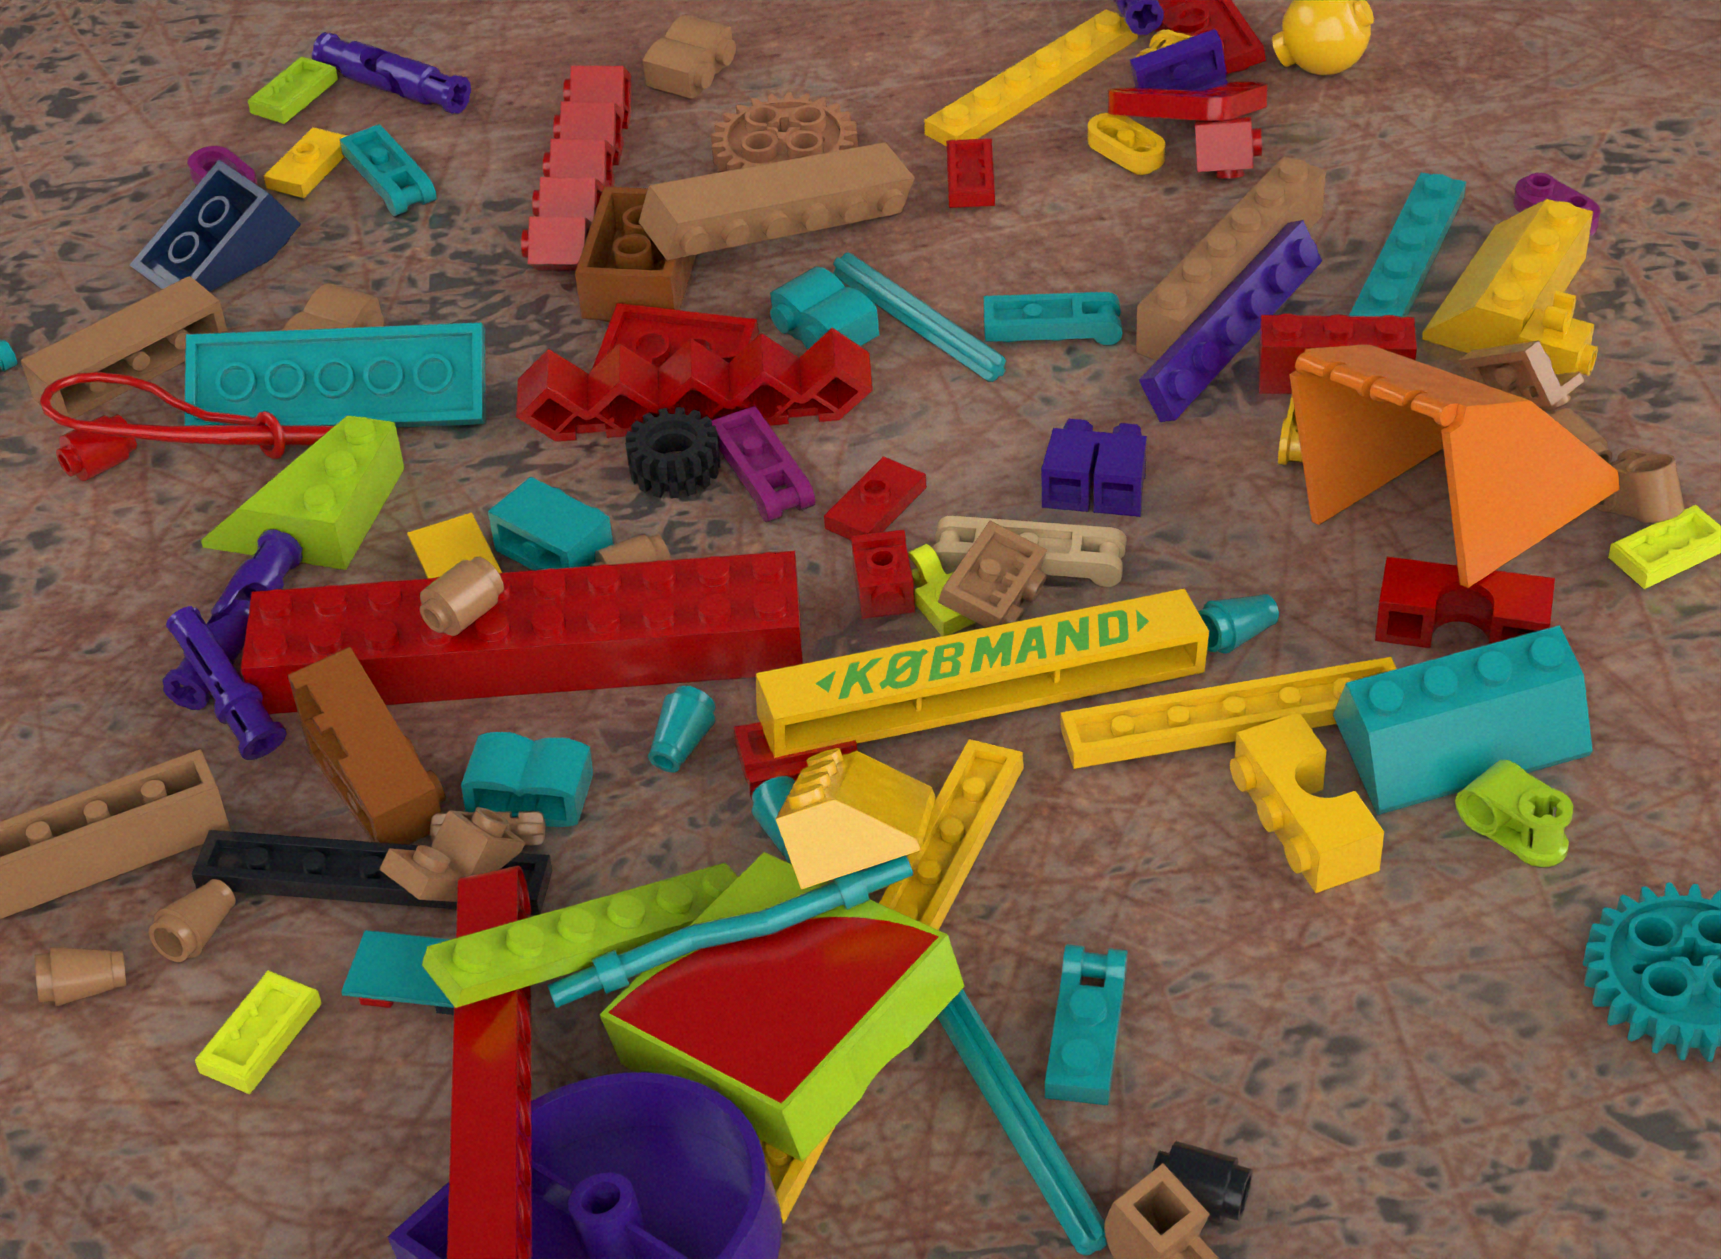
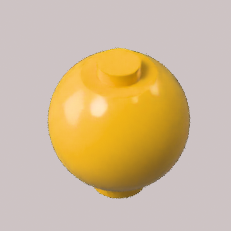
[1272,0,1374,75]

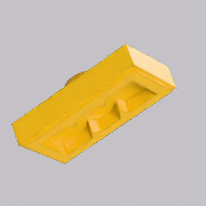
[263,127,346,198]

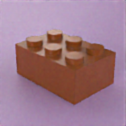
[575,187,696,322]

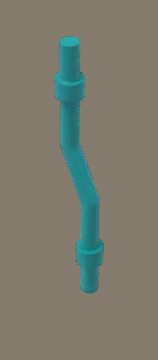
[547,855,913,1008]

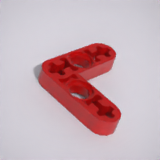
[1108,81,1268,121]

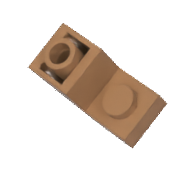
[379,807,526,902]

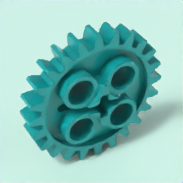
[1583,883,1721,1062]

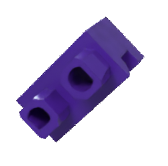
[1041,418,1147,517]

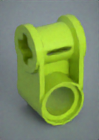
[1455,760,1573,867]

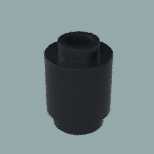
[1152,1141,1253,1223]

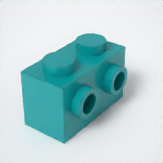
[488,477,613,570]

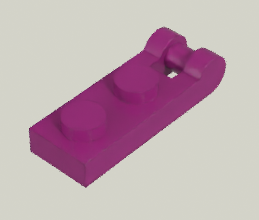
[712,406,815,522]

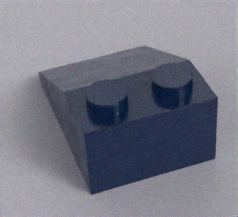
[130,160,301,292]

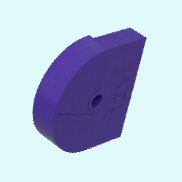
[387,1072,782,1259]

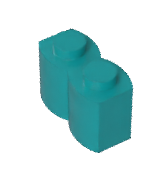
[770,266,880,350]
[461,732,593,827]

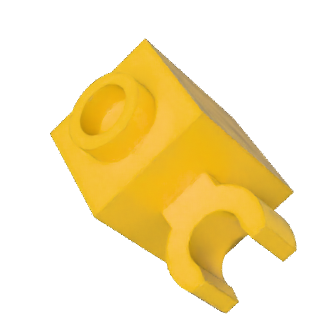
[1518,290,1598,392]

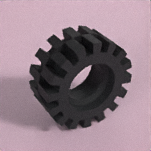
[625,407,721,498]

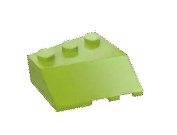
[201,415,405,570]

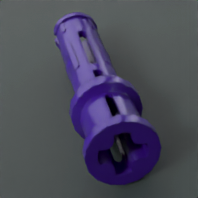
[166,606,287,760]

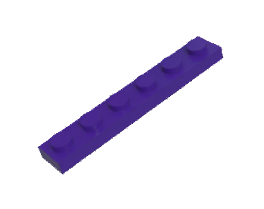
[1139,220,1322,422]

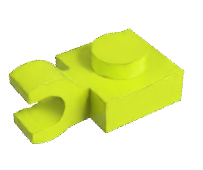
[908,544,976,636]

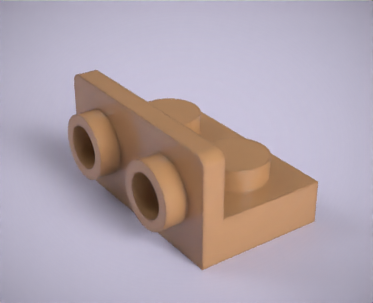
[1458,341,1584,412]
[938,520,1047,628]

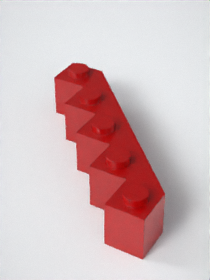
[521,66,631,271]
[516,327,873,442]

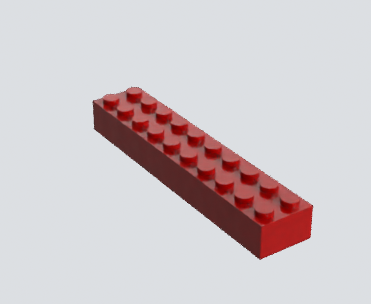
[241,551,803,714]

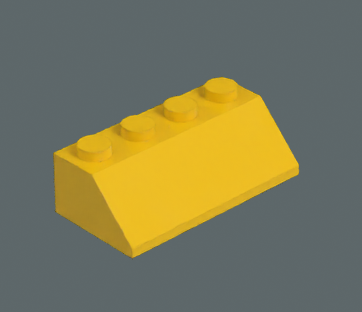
[1422,199,1593,353]
[776,748,936,889]

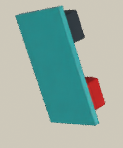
[341,930,454,1015]

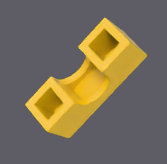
[1230,712,1384,893]

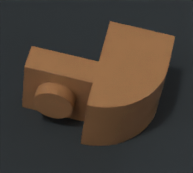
[1104,1163,1219,1259]

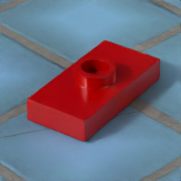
[946,138,995,208]
[824,456,927,540]

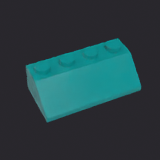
[1333,625,1593,815]

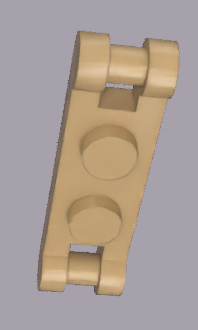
[932,516,1127,587]

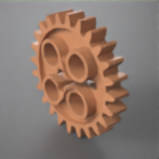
[711,92,858,173]

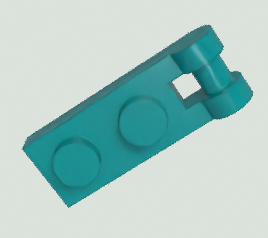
[339,124,437,216]
[984,292,1123,345]
[1045,944,1128,1106]

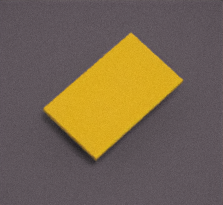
[407,512,502,578]

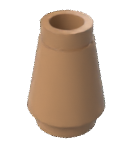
[149,879,236,962]
[35,947,127,1007]

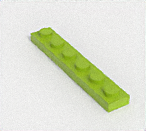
[422,862,738,1008]

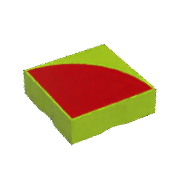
[599,852,965,1162]

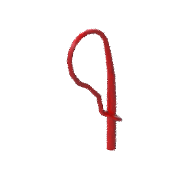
[39,372,334,460]

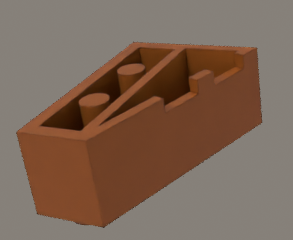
[288,647,446,845]

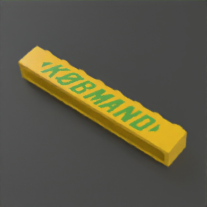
[756,588,1209,758]

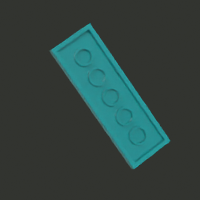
[184,322,486,428]

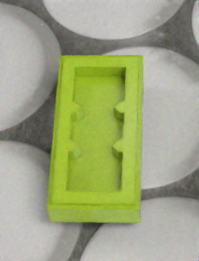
[247,56,338,124]

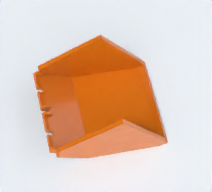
[1289,344,1620,588]

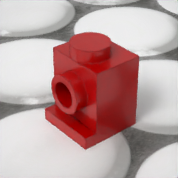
[851,530,915,619]

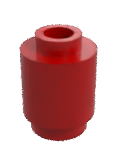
[56,414,137,481]

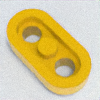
[1087,112,1165,175]

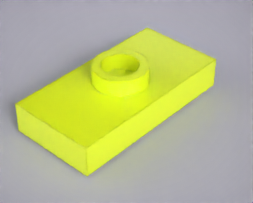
[1608,504,1721,589]
[195,970,322,1095]

